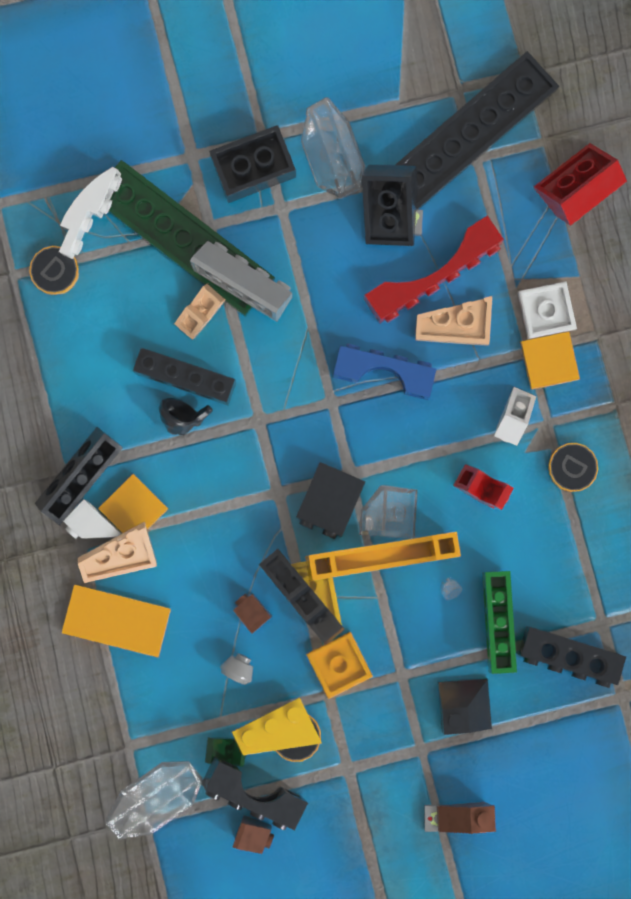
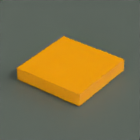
[520,332,580,390]
[98,474,168,533]
[306,632,373,699]

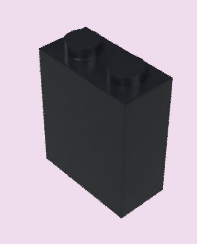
[296,462,366,539]

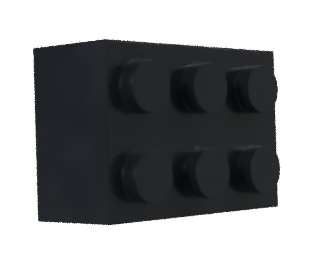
[209,125,296,203]

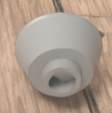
[220,653,253,685]

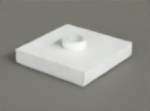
[518,281,577,340]

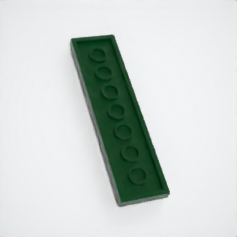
[108,160,275,317]

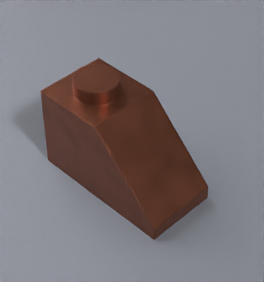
[233,593,272,634]
[437,802,496,834]
[233,815,274,854]

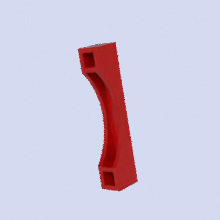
[364,215,504,323]

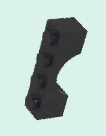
[201,756,308,831]

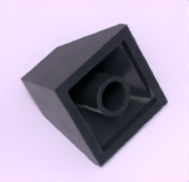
[438,678,492,735]

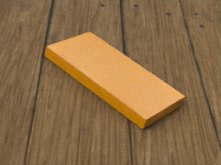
[62,585,171,657]

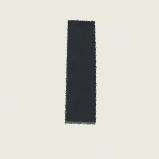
[259,549,344,645]

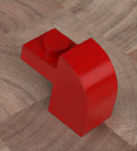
[453,464,514,510]

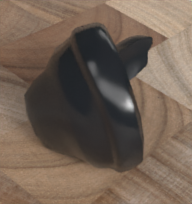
[158,398,213,436]

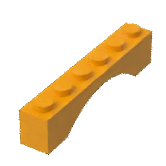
[305,532,461,581]

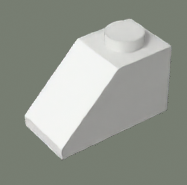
[494,387,537,446]
[63,499,123,539]

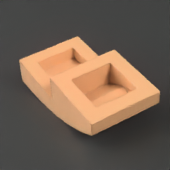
[174,284,225,340]

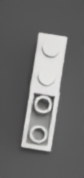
[59,167,122,259]

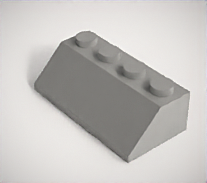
[190,241,292,322]

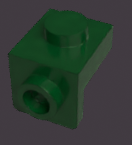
[205,737,246,767]

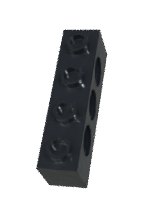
[133,348,236,406]
[35,427,123,526]
[518,626,627,688]

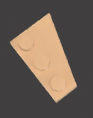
[415,296,492,346]
[78,522,157,583]

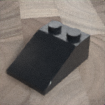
[362,165,417,246]

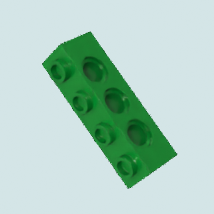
[482,571,517,674]

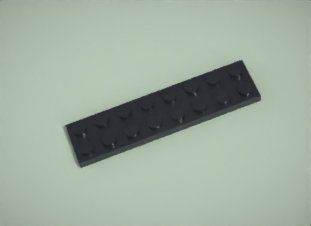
[395,51,560,211]

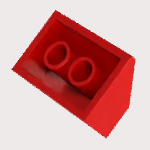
[534,143,627,226]

